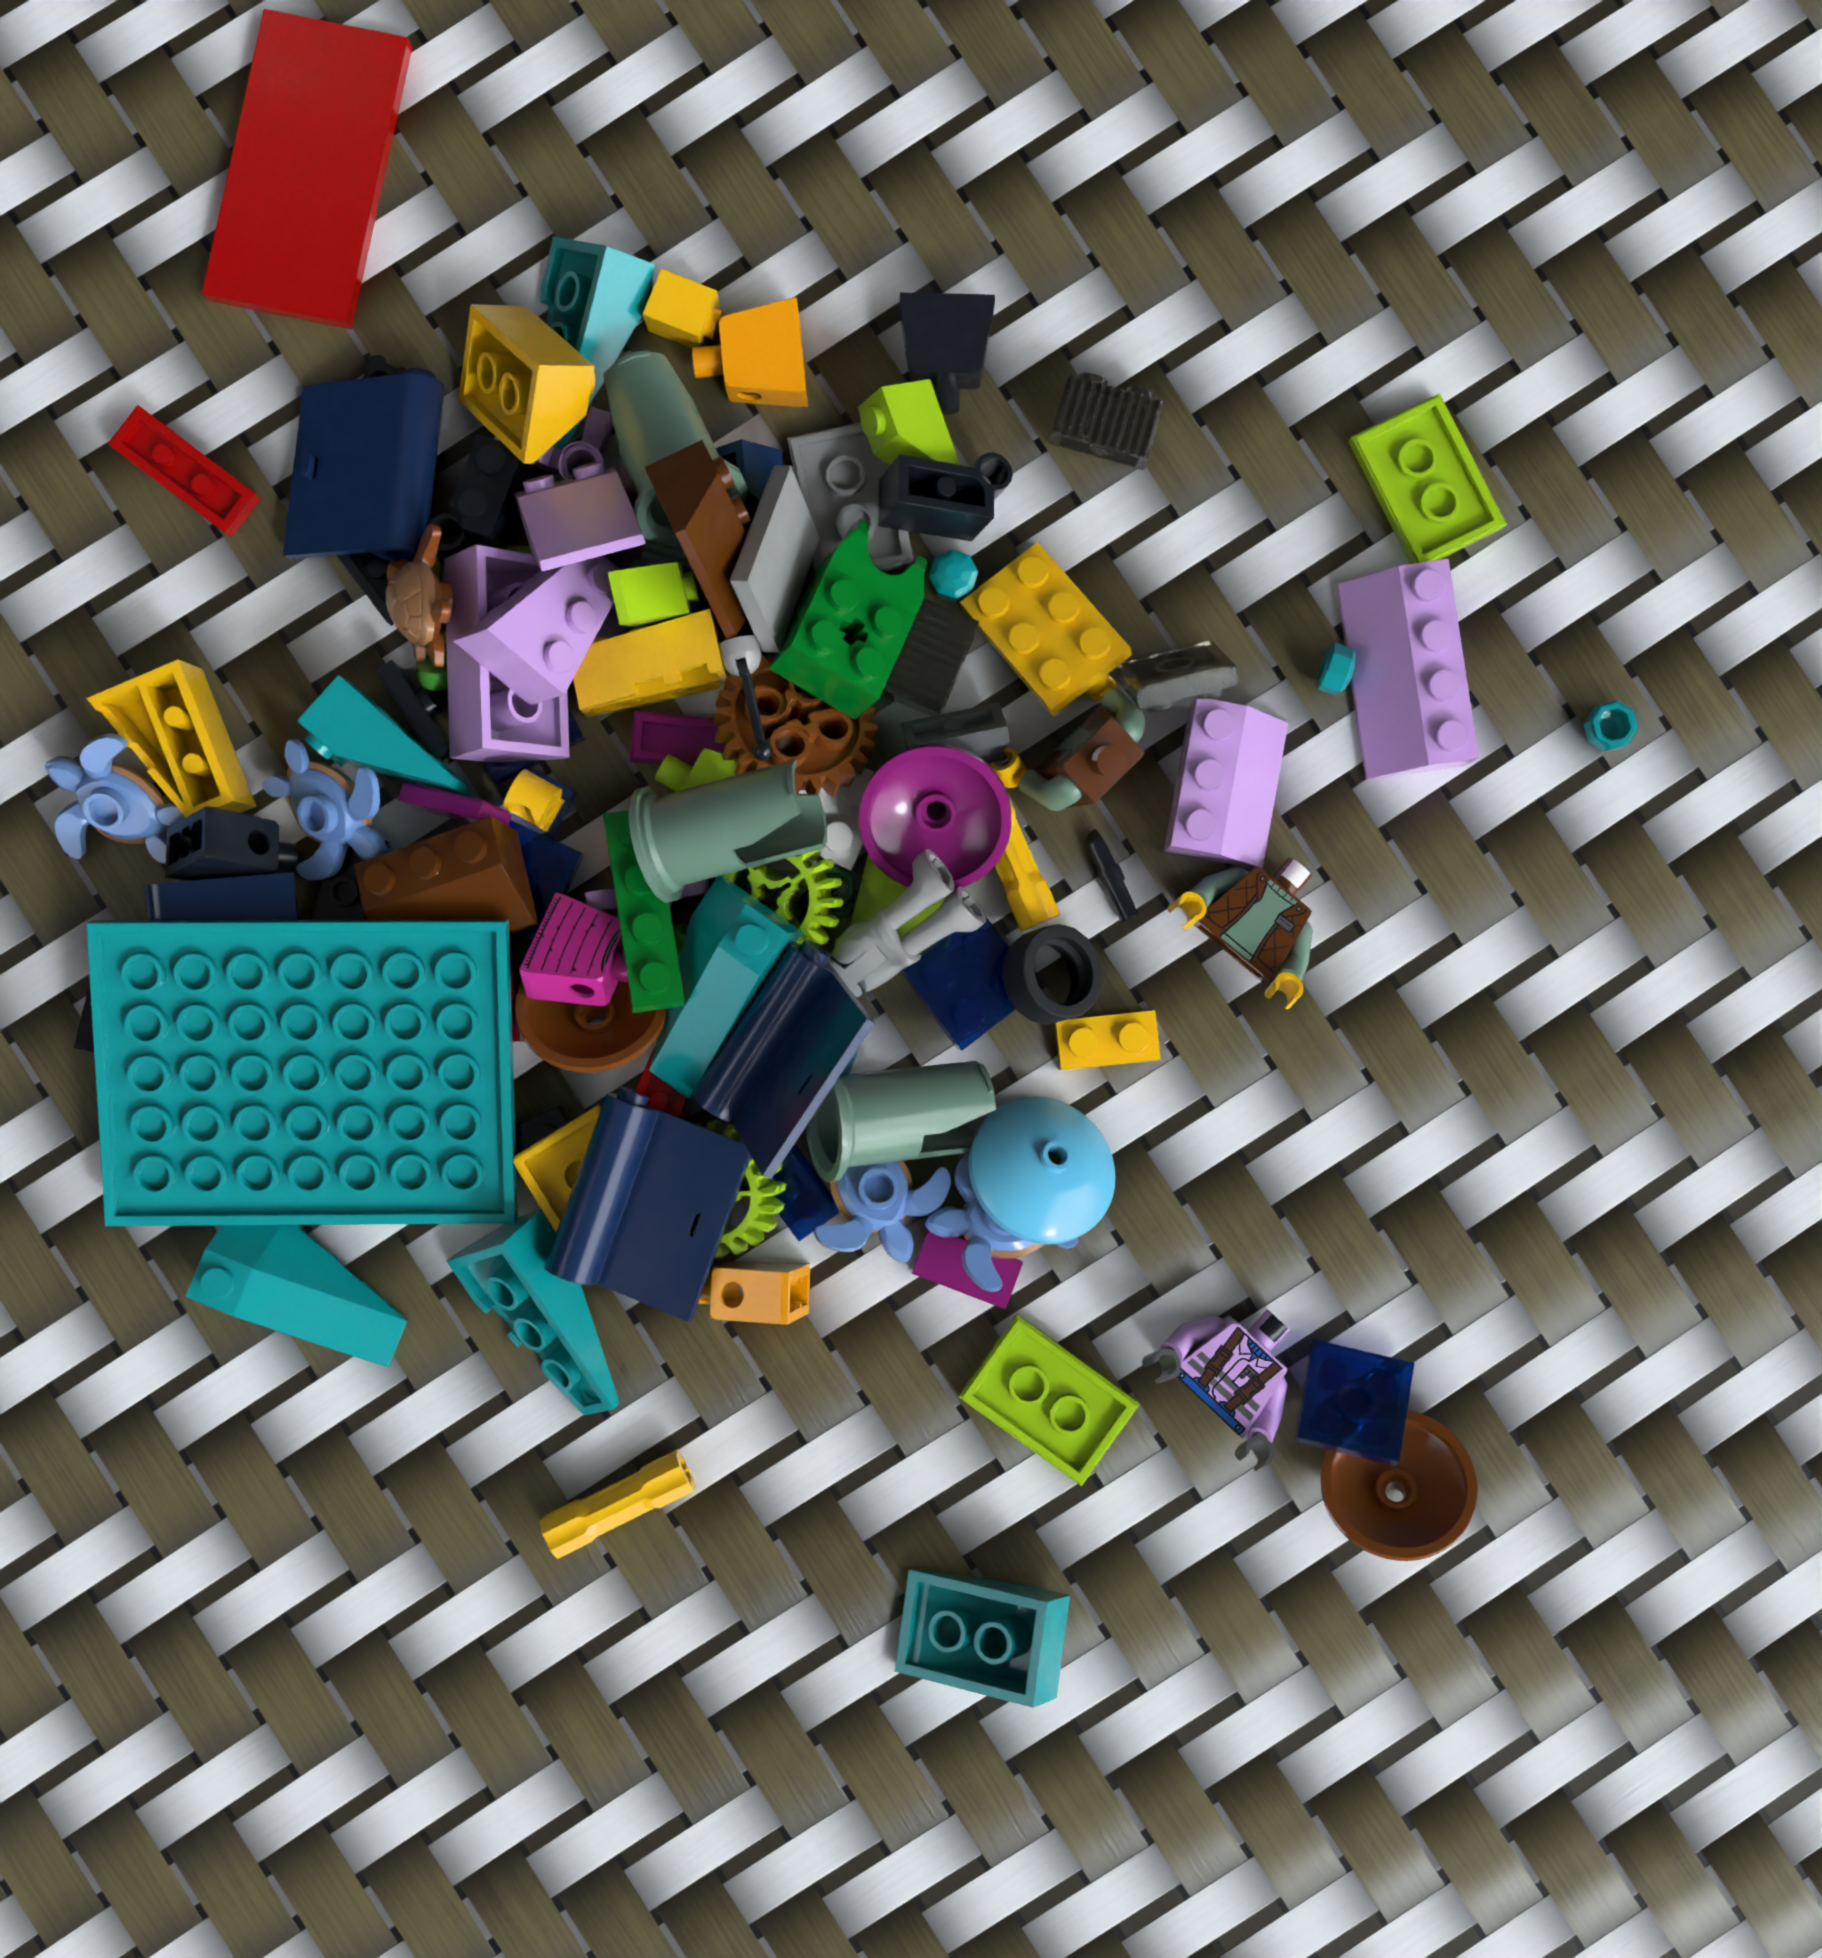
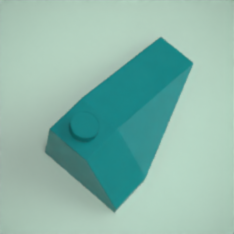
[649,875,803,1100]

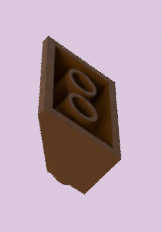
[644,440,751,640]
[354,816,539,935]

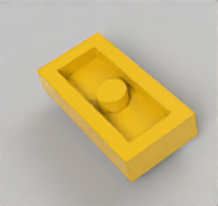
[1055,1010,1161,1070]

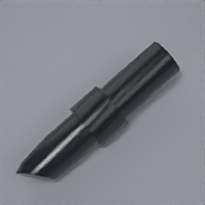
[1086,829,1139,922]

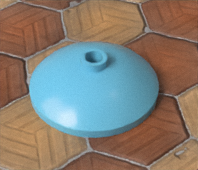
[968,1096,1116,1244]

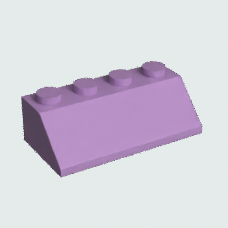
[444,544,570,763]
[1336,559,1479,780]

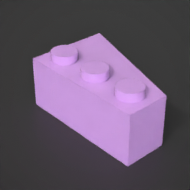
[453,555,620,705]

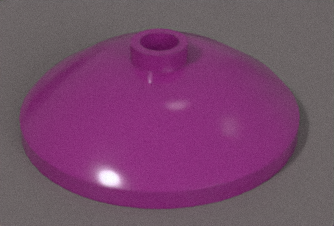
[859,744,1012,890]

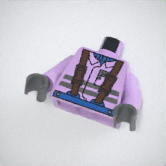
[1142,1309,1289,1472]

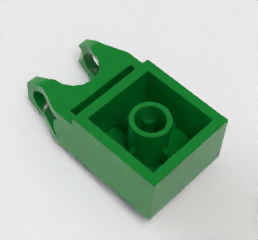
[768,518,927,720]

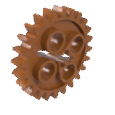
[713,652,878,797]

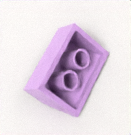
[1164,696,1288,869]

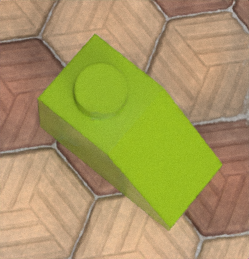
[857,379,960,466]
[607,561,701,627]

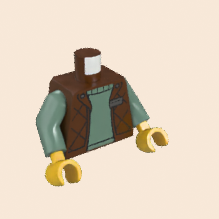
[990,674,1146,811]
[1167,858,1313,1010]

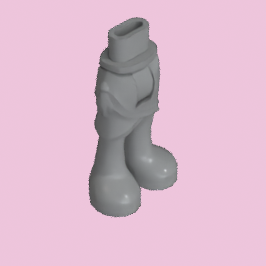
[828,849,986,997]

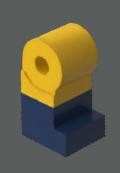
[503,769,578,836]

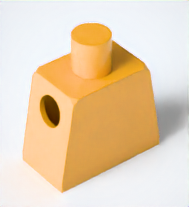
[692,297,808,407]
[698,1261,810,1325]

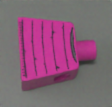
[519,892,628,1006]

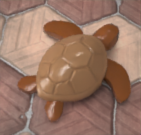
[386,523,453,667]

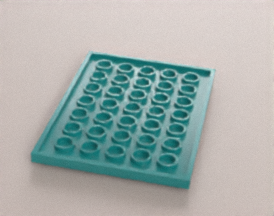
[86,919,518,1226]

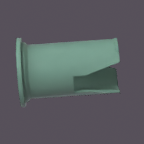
[603,350,748,547]
[628,759,827,903]
[805,1061,996,1183]

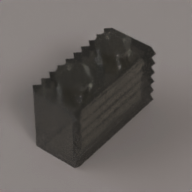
[1049,372,1165,470]
[884,598,979,716]

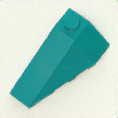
[540,236,656,449]
[446,1209,620,1415]
[185,1225,409,1367]

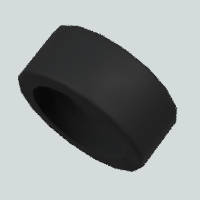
[1002,924,1103,1025]

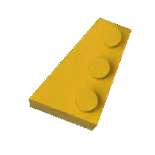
[573,609,729,718]
[86,659,256,818]

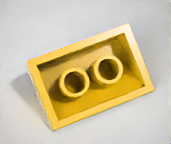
[458,304,595,464]

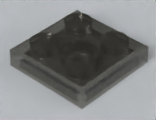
[1116,640,1239,712]

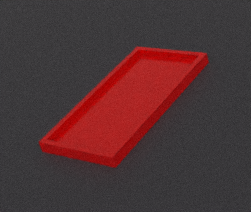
[202,9,412,330]

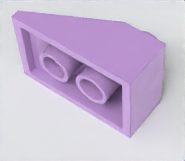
[514,462,646,572]

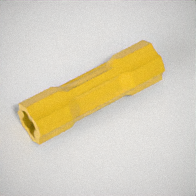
[994,777,1060,932]
[539,1449,696,1559]

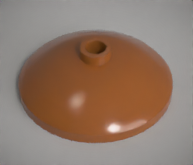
[515,981,668,1073]
[1320,1408,1478,1561]

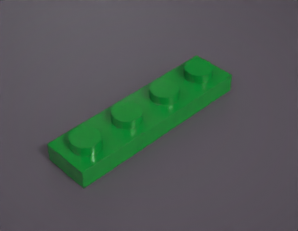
[603,811,685,1013]

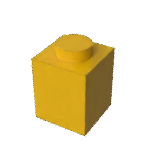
[642,268,725,349]

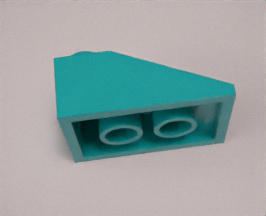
[297,675,474,797]
[894,1568,1070,1708]

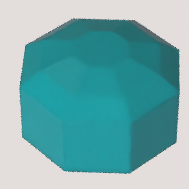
[929,549,978,603]
[1316,643,1356,696]
[1583,700,1639,752]

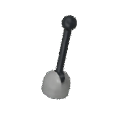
[718,635,773,761]

